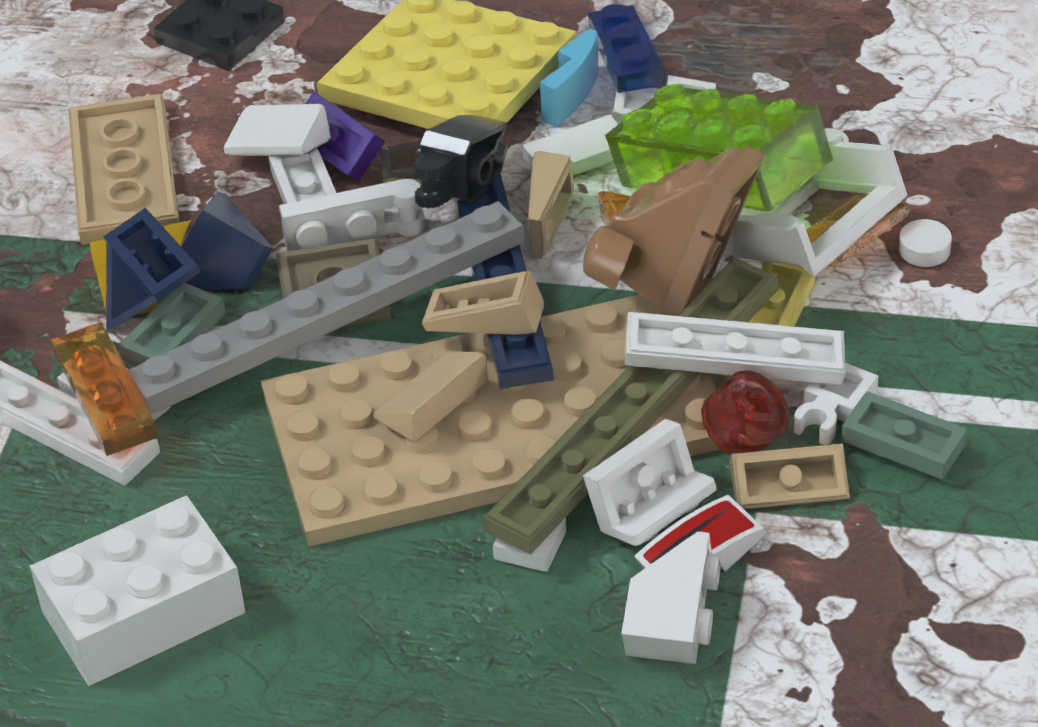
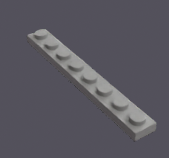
[126,201,526,415]

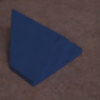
[182,192,273,291]
[103,208,201,333]

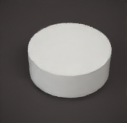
[899,219,952,267]

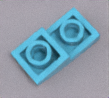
[540,28,599,127]

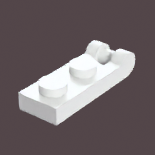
[279,179,425,251]

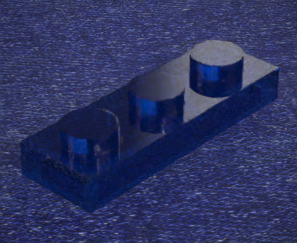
[588,4,665,93]

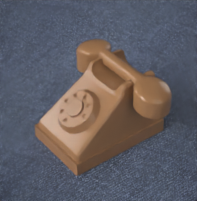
[583,146,766,316]

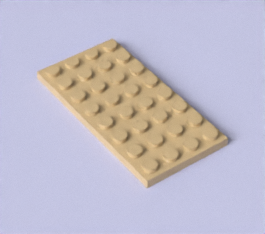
[261,294,736,547]

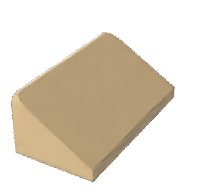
[374,352,488,442]
[729,443,850,510]

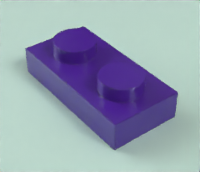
[305,91,385,182]

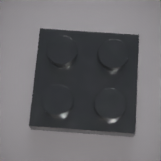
[153,0,285,71]

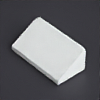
[224,104,331,156]

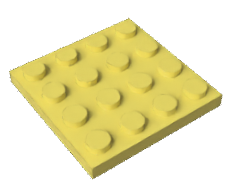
[317,0,577,129]

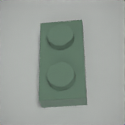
[119,283,226,366]
[842,391,968,480]

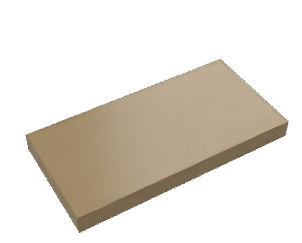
[68,94,180,245]

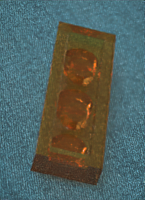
[51,322,158,456]

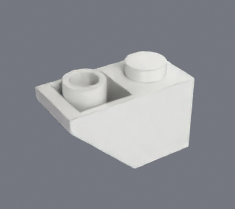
[621,532,721,664]

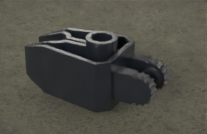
[414,115,507,209]

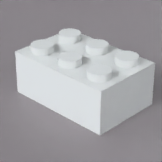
[30,495,246,686]

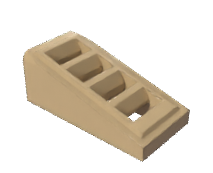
[528,151,574,259]
[422,271,544,334]

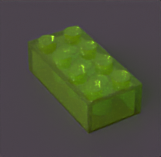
[605,84,833,212]

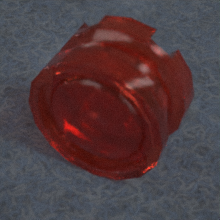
[701,370,790,455]

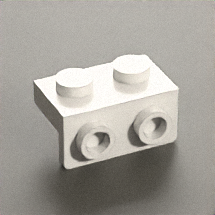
[583,419,717,546]

